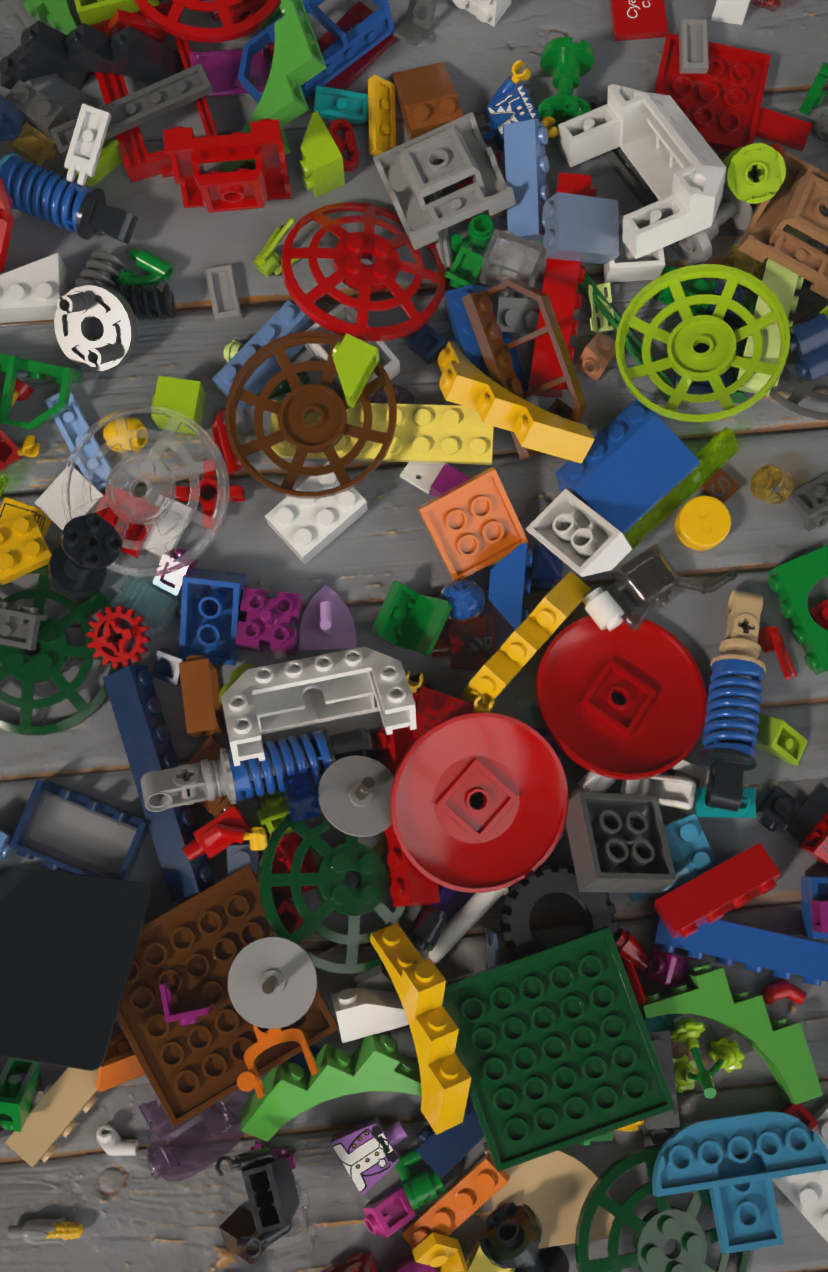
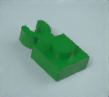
[799,62,828,116]

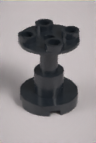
[47,513,123,598]
[479,1202,569,1272]

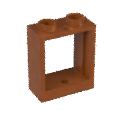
[179,655,225,738]

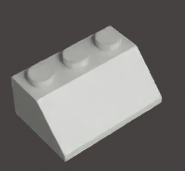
[526,489,632,577]

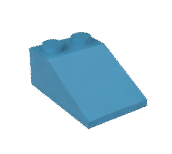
[628,813,718,902]

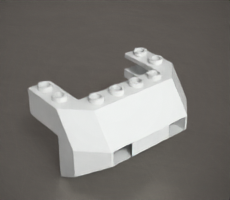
[221,647,417,767]

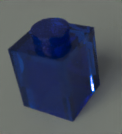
[530,544,563,589]
[282,771,320,822]

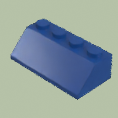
[444,284,528,392]

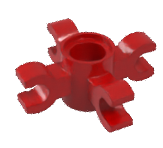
[174,459,245,529]

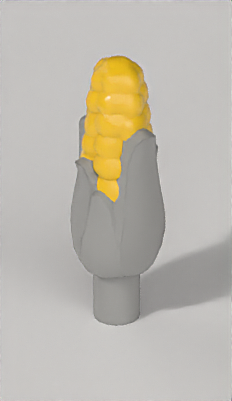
[8,1217,84,1245]

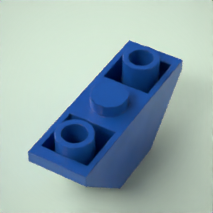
[488,543,533,630]

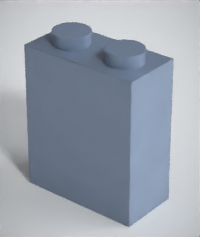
[542,192,619,264]

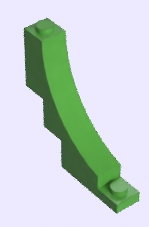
[219,0,327,172]

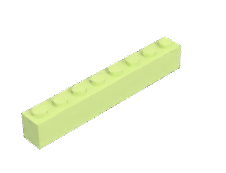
[737,207,821,396]

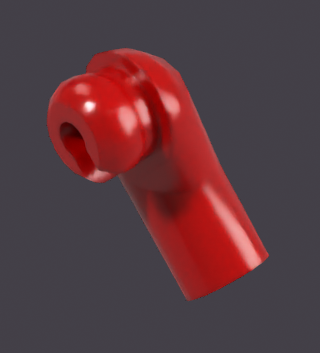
[760,979,806,1005]

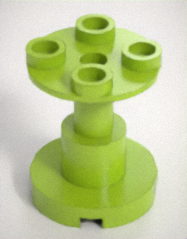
[722,143,786,204]

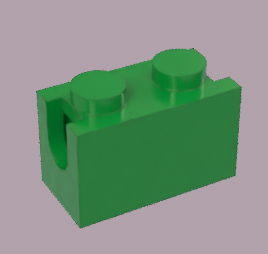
[0,1057,41,1132]

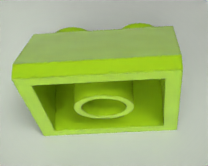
[299,111,345,199]

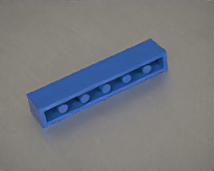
[649,910,828,986]

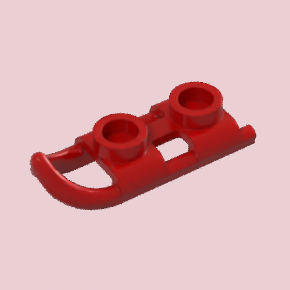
[212,408,242,482]

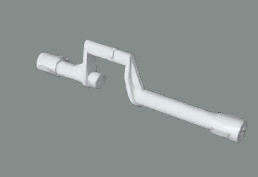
[419,771,617,965]

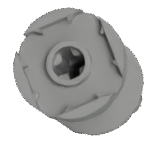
[670,182,754,266]

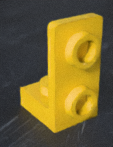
[412,1232,469,1272]

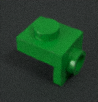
[445,246,488,288]

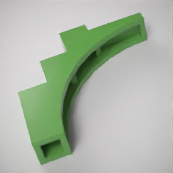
[638,962,823,1105]
[241,1033,422,1142]

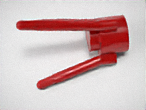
[757,626,797,680]

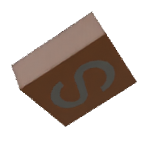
[699,468,740,504]

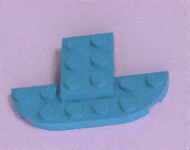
[652,1111,828,1254]

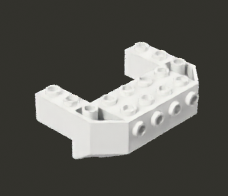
[558,84,726,259]

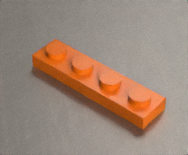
[401,1153,510,1249]

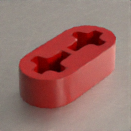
[329,119,359,172]

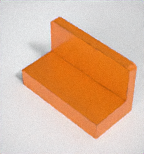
[96,1033,145,1092]

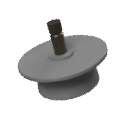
[318,756,394,837]
[228,937,317,1029]

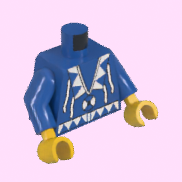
[478,60,558,151]

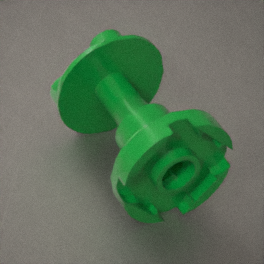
[537,37,595,129]

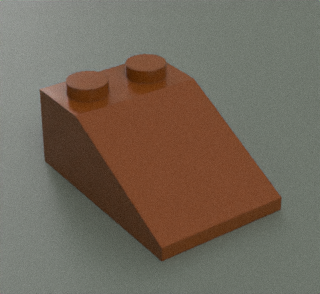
[391,62,463,141]

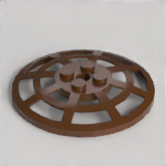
[225,331,397,499]

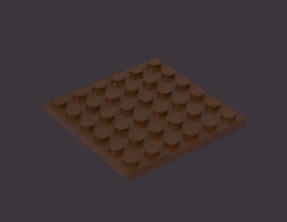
[116,865,339,1128]

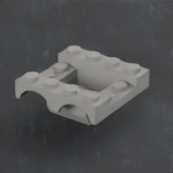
[373,112,516,250]

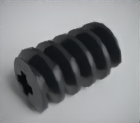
[118,283,176,320]

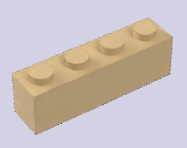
[5,1067,99,1167]

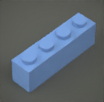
[504,119,550,242]
[212,300,313,411]

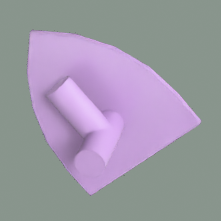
[299,585,357,651]

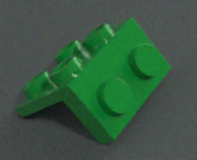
[370,581,452,655]

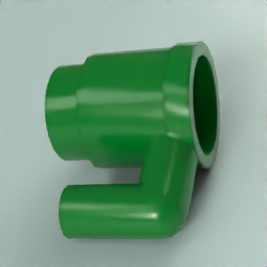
[451,214,494,253]
[395,1148,446,1211]

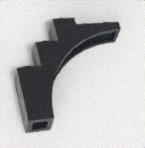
[0,20,181,90]

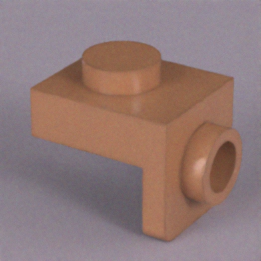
[575,332,616,381]

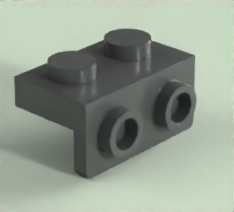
[489,291,540,333]

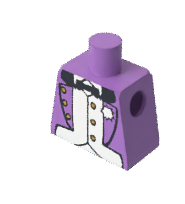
[331,1117,409,1195]

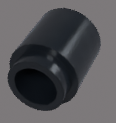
[406,905,447,953]

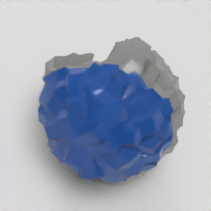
[439,579,485,624]

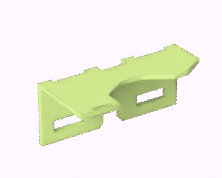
[588,282,615,333]

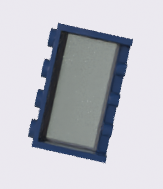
[9,779,149,881]

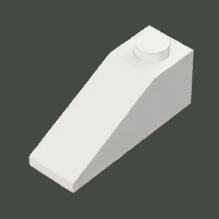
[331,988,409,1043]

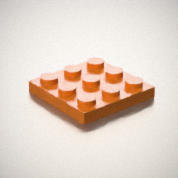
[417,467,529,582]

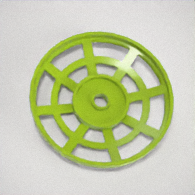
[615,264,790,422]

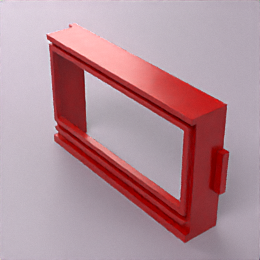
[85,0,218,183]

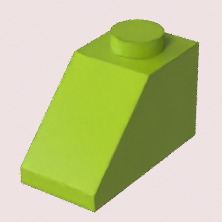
[332,333,380,408]
[754,714,808,767]

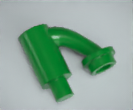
[117,247,174,291]

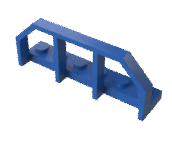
[238,0,395,104]

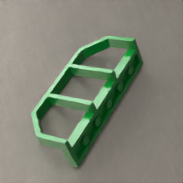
[0,354,83,430]

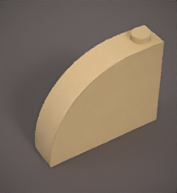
[483,1143,623,1249]

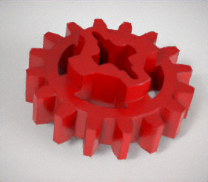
[86,605,152,669]

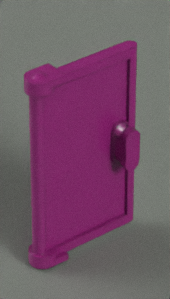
[189,46,271,97]

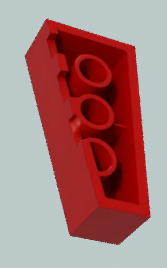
[654,842,781,939]

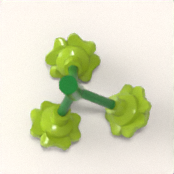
[670,1017,745,1099]

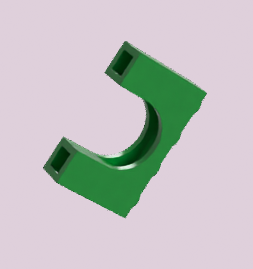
[767,545,828,675]

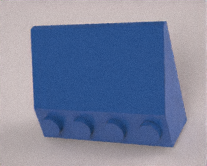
[555,399,700,534]

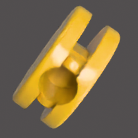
[675,495,731,551]

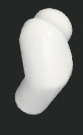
[96,1124,138,1156]

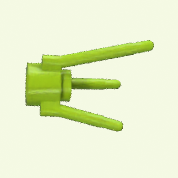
[253,218,320,277]

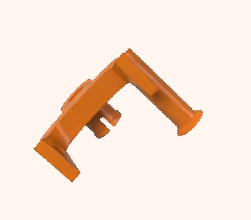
[237,1025,319,1099]

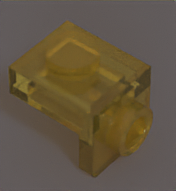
[12,123,58,166]

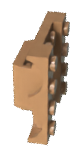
[738,151,828,299]

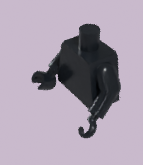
[215,1148,300,1259]

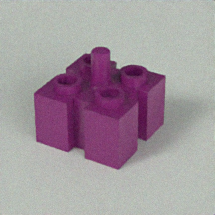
[235,587,303,656]

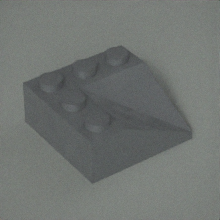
[565,792,677,893]

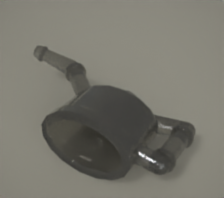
[606,544,737,630]

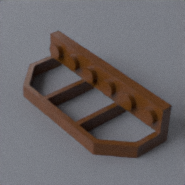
[462,279,587,460]

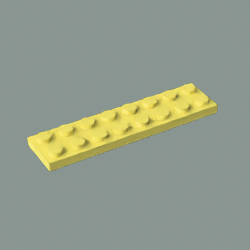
[270,400,494,465]

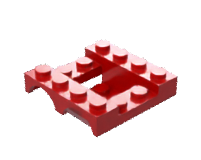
[163,118,291,213]

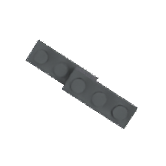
[641,1029,680,1183]

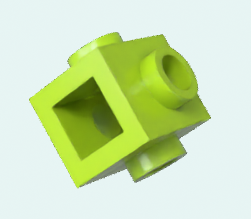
[257,788,299,835]

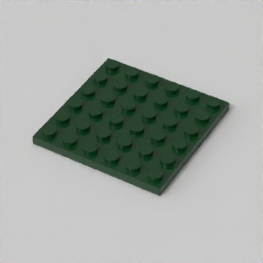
[442,925,676,1172]

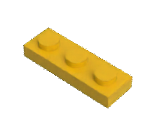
[368,74,396,156]

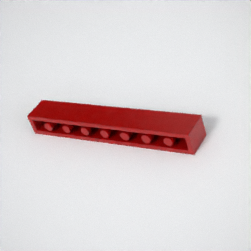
[529,172,597,398]

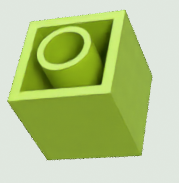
[151,376,207,435]

